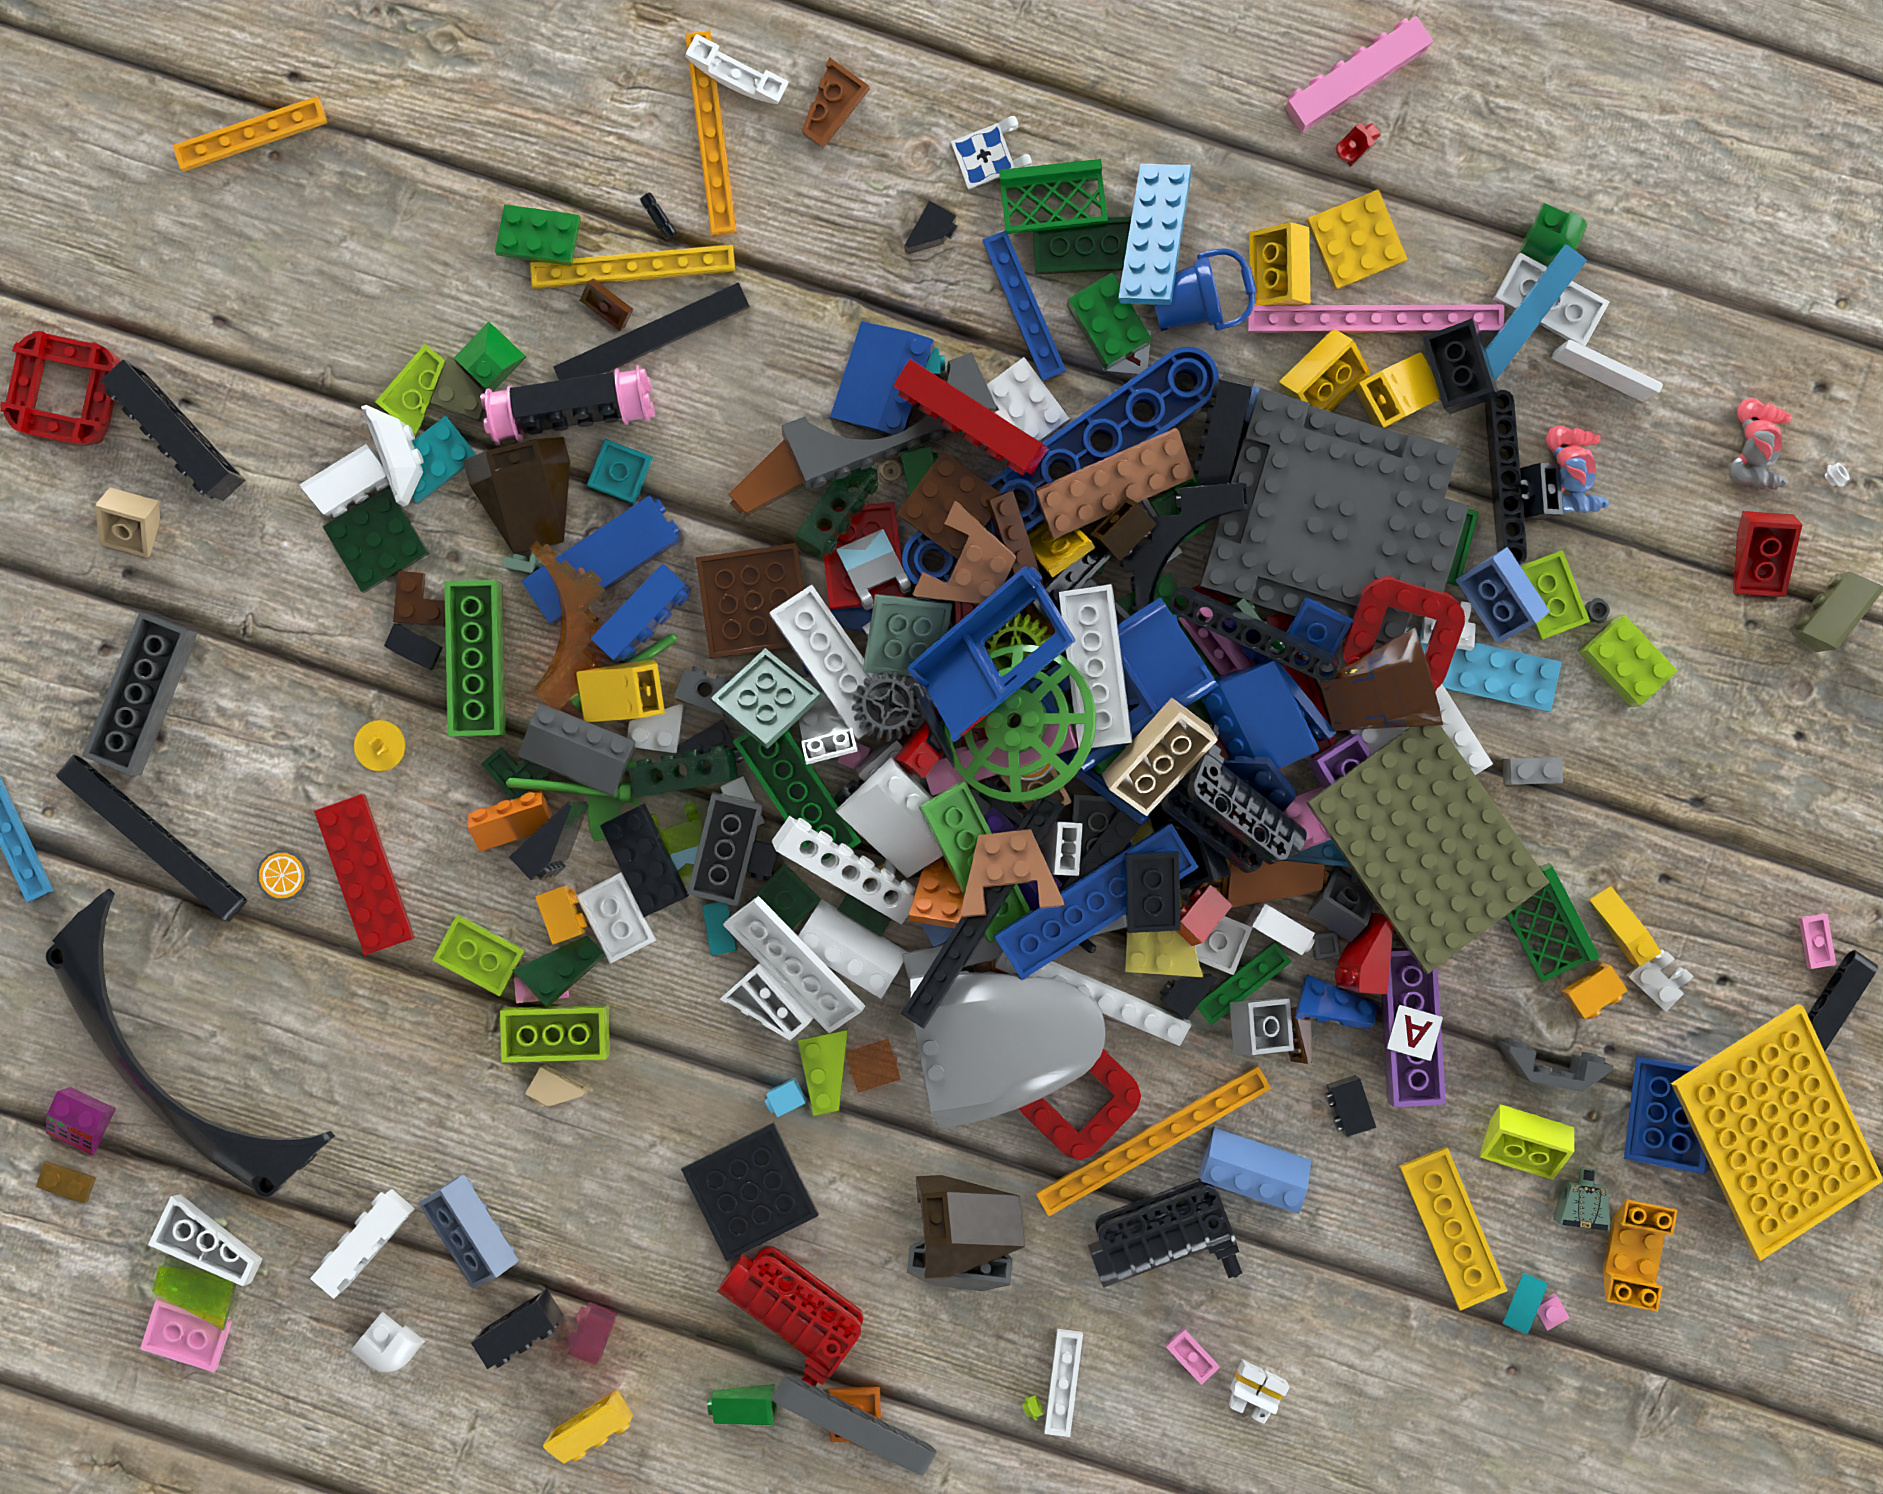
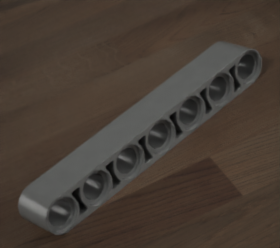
[772,1374,937,1476]

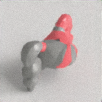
[1729,398,1792,490]

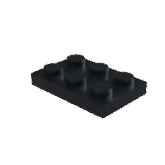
[1125,851,1181,933]

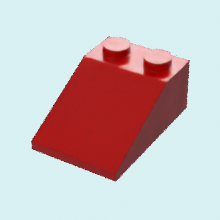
[1733,511,1803,597]
[1335,912,1393,994]

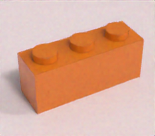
[468,791,552,852]

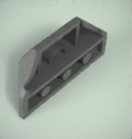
[907,1238,1012,1291]

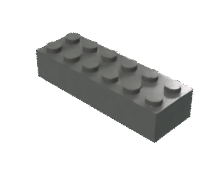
[82,612,198,775]

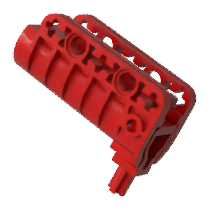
[717,1246,864,1386]

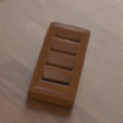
[1288,1007,1312,1064]

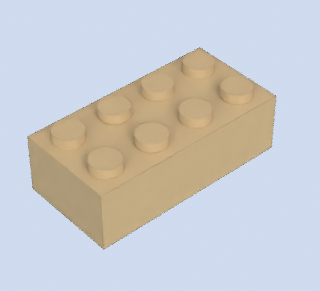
[1102,698,1218,816]

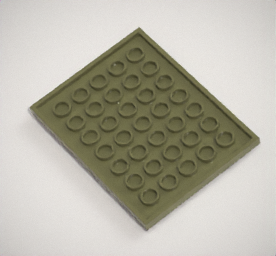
[1306,725,1550,974]

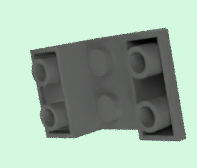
[1496,1037,1613,1092]

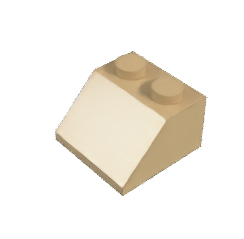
[95,487,160,558]

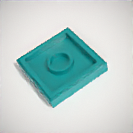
[586,438,653,505]

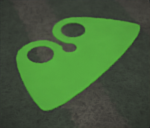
[588,760,644,841]

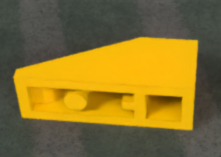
[1589,886,1662,967]

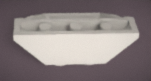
[361,405,424,507]

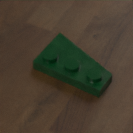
[512,936,606,1008]

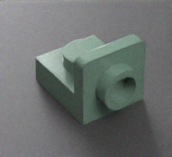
[502,547,545,574]

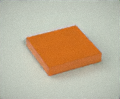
[828,1386,881,1442]

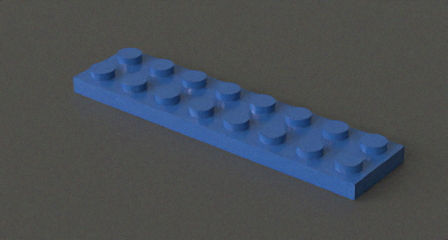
[994,822,1198,980]

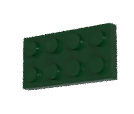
[1032,217,1132,275]

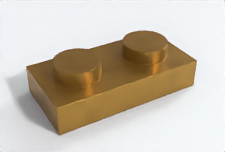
[36,1161,96,1203]

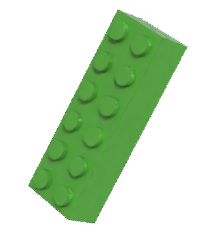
[444,580,506,737]

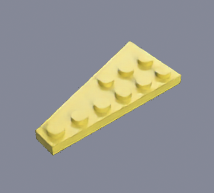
[1125,819,1203,977]

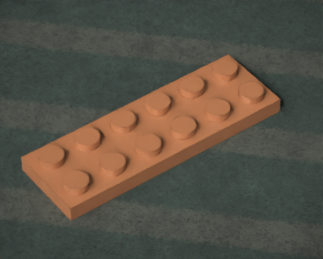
[1034,428,1194,539]

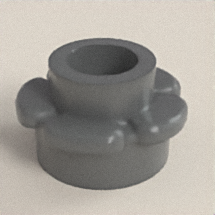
[1585,598,1610,623]

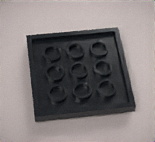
[681,1122,819,1262]

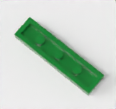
[1196,941,1291,1026]

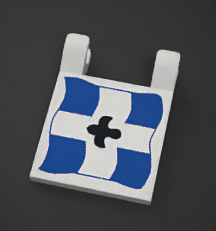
[951,116,1032,190]

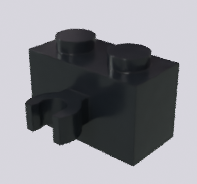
[1513,462,1563,520]

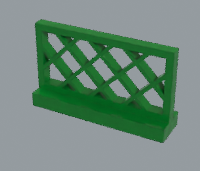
[999,159,1108,235]
[1507,863,1600,983]

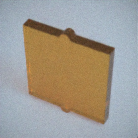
[846,1039,901,1093]

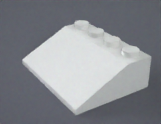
[836,757,943,878]

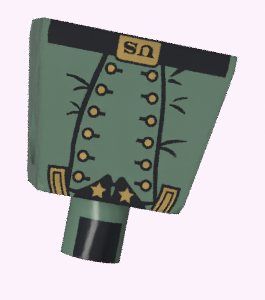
[1553,1167,1610,1231]

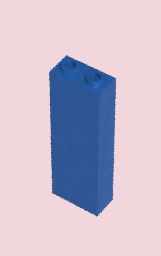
[521,495,681,625]

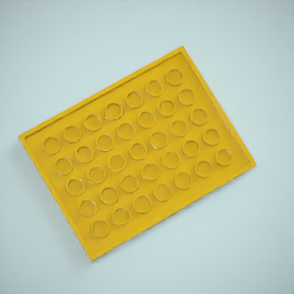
[1671,1004,1883,1261]

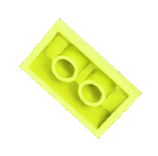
[1480,1104,1574,1180]

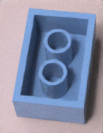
[1455,547,1550,644]

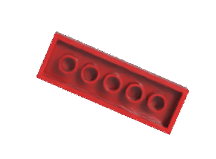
[893,359,1049,475]

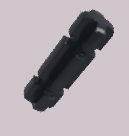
[640,192,677,240]

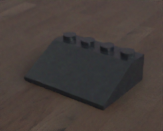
[509,801,589,881]

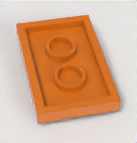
[909,857,964,928]

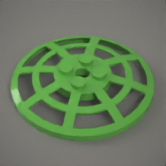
[945,645,1096,802]

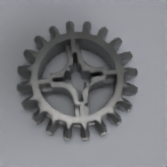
[851,671,921,742]

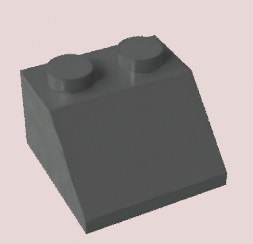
[1308,865,1375,942]

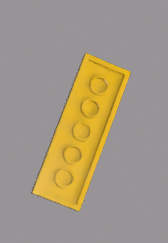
[1399,1146,1507,1311]

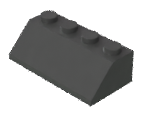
[518,703,635,797]

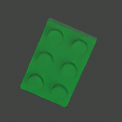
[495,204,581,266]

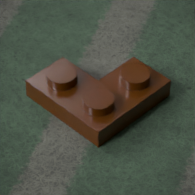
[393,571,445,627]

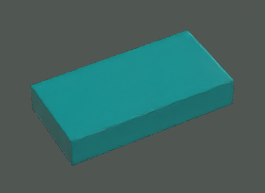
[702,902,737,956]

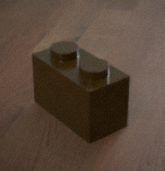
[1091,497,1156,561]

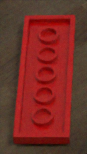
[314,794,415,956]

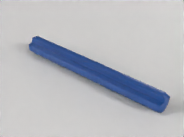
[1057,751,1150,825]

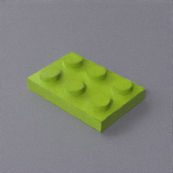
[1520,550,1590,640]
[432,914,526,996]

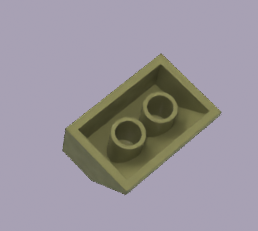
[1792,572,1883,652]

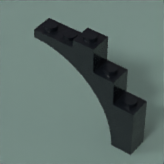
[1119,482,1248,614]

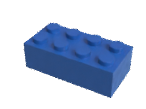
[591,563,691,663]

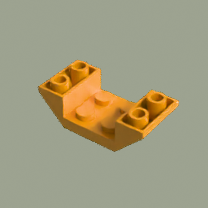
[1602,1199,1678,1312]

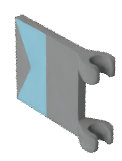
[836,529,911,610]

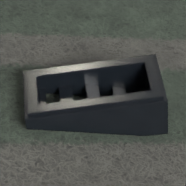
[979,775,1029,825]

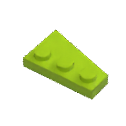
[375,344,446,436]
[798,1029,848,1116]

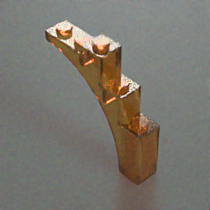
[529,541,605,710]

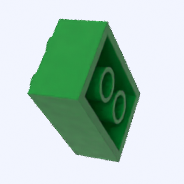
[1066,273,1152,371]

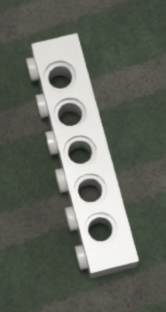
[772,816,916,925]

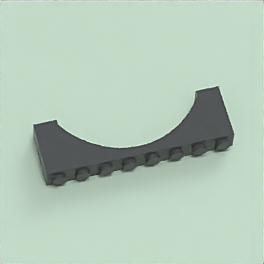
[782,352,996,489]

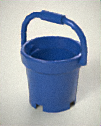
[1154,248,1257,331]

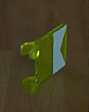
[650,802,703,878]

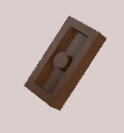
[579,278,633,331]

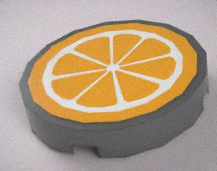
[257,850,310,901]

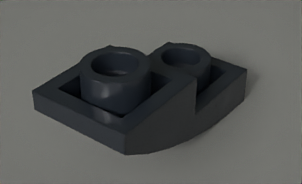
[384,623,443,670]

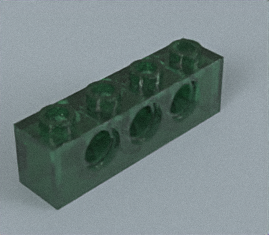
[795,467,879,560]
[628,745,739,798]

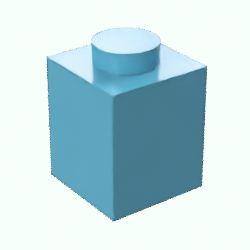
[765,1077,807,1117]

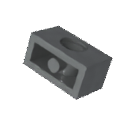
[674,666,730,716]

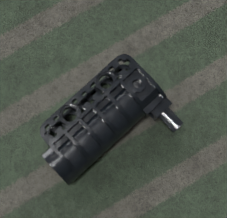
[1161,723,1307,873]
[1088,1178,1243,1288]

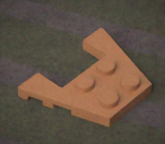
[913,501,1016,604]
[961,829,1065,917]

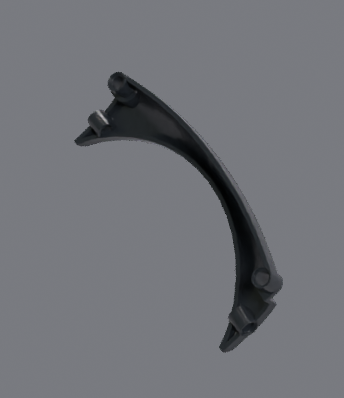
[45,889,335,1197]

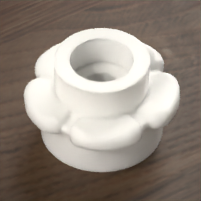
[1825,463,1849,487]

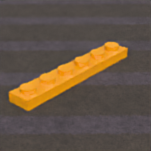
[172,96,328,172]

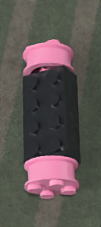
[481,365,655,445]

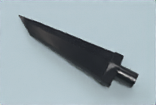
[912,684,954,768]

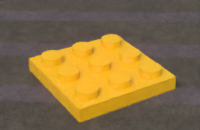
[1306,189,1408,291]

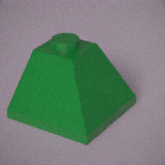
[454,321,526,392]

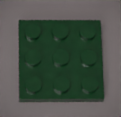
[322,487,430,593]

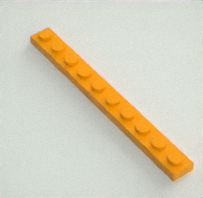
[1035,1065,1272,1217]

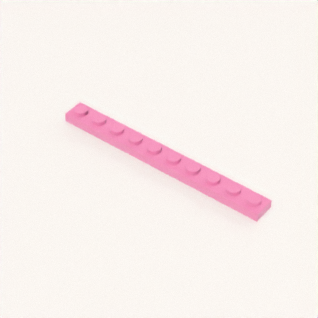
[1247,305,1504,333]

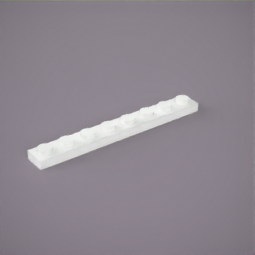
[995,950,1191,1046]

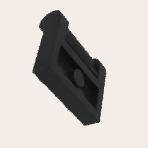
[678,720,745,785]

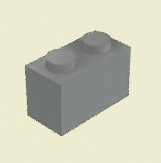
[1503,757,1563,784]

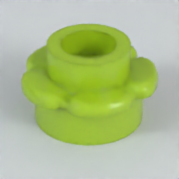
[1022,1395,1044,1421]

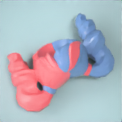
[1545,426,1610,514]

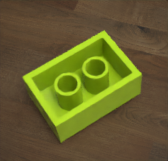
[1578,615,1678,707]

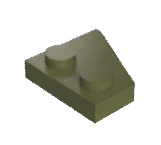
[431,356,485,421]

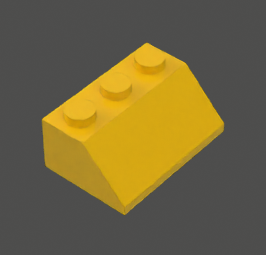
[1249,222,1311,306]
[1279,329,1371,412]
[543,1389,633,1464]

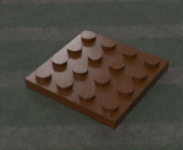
[696,543,804,659]

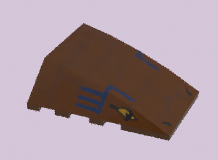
[1319,626,1443,731]

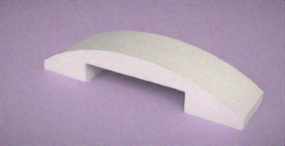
[685,34,789,104]

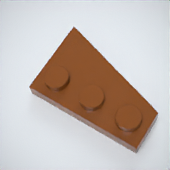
[802,57,870,149]

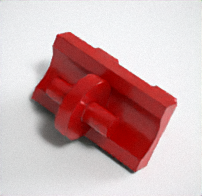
[1336,122,1381,167]

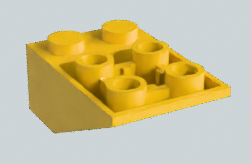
[1353,352,1441,429]
[576,659,665,722]

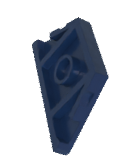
[1223,756,1297,812]

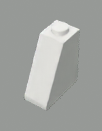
[1039,821,1083,876]
[1245,902,1315,955]

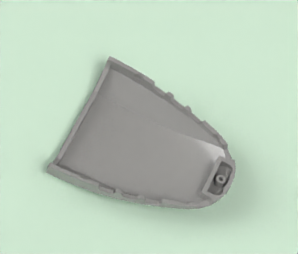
[910,971,1106,1129]

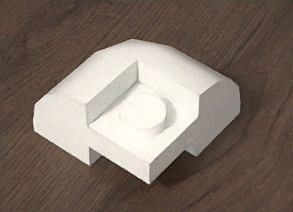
[350,1312,425,1372]

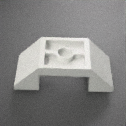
[798,677,858,764]

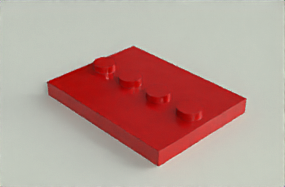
[818,502,906,610]

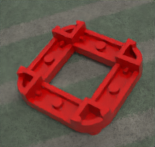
[0,331,120,446]
[1342,576,1465,692]
[1019,1049,1141,1160]

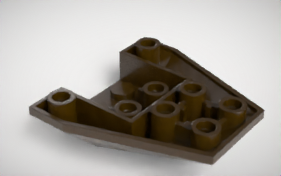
[463,437,570,554]
[916,1175,1025,1279]

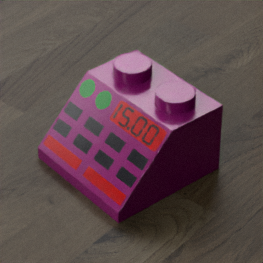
[46,1087,116,1155]

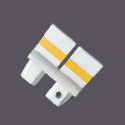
[1229,1359,1290,1424]

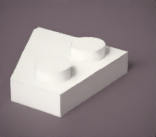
[627,704,685,753]

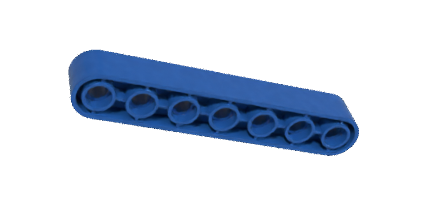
[902,347,1219,588]

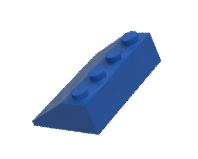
[830,321,934,437]
[1201,659,1319,769]
[1624,1057,1709,1174]

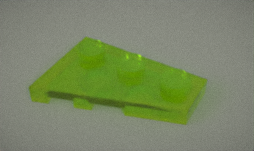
[152,1266,236,1331]

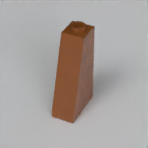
[728,440,804,516]
[1226,857,1328,908]

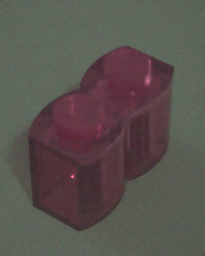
[566,1302,618,1365]

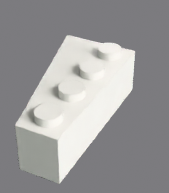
[310,1189,415,1299]
[148,1194,262,1286]

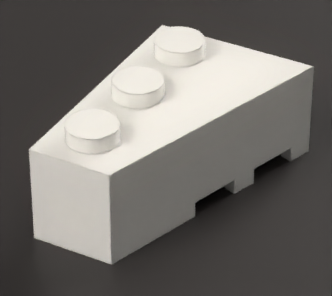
[720,963,814,1040]

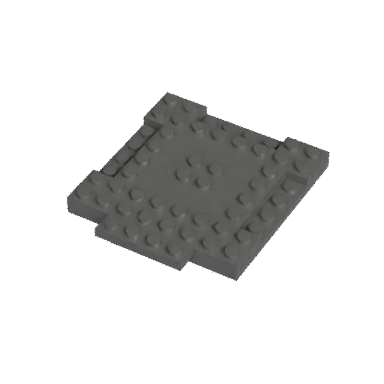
[1198,388,1469,645]

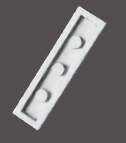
[1044,1329,1083,1437]

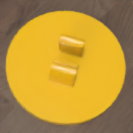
[354,720,406,771]

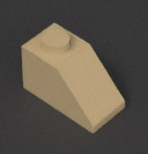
[525,1064,589,1107]

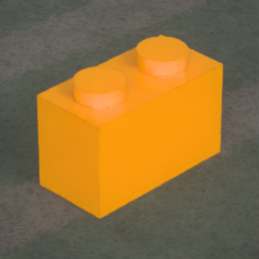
[535,885,587,945]
[1561,963,1628,1019]

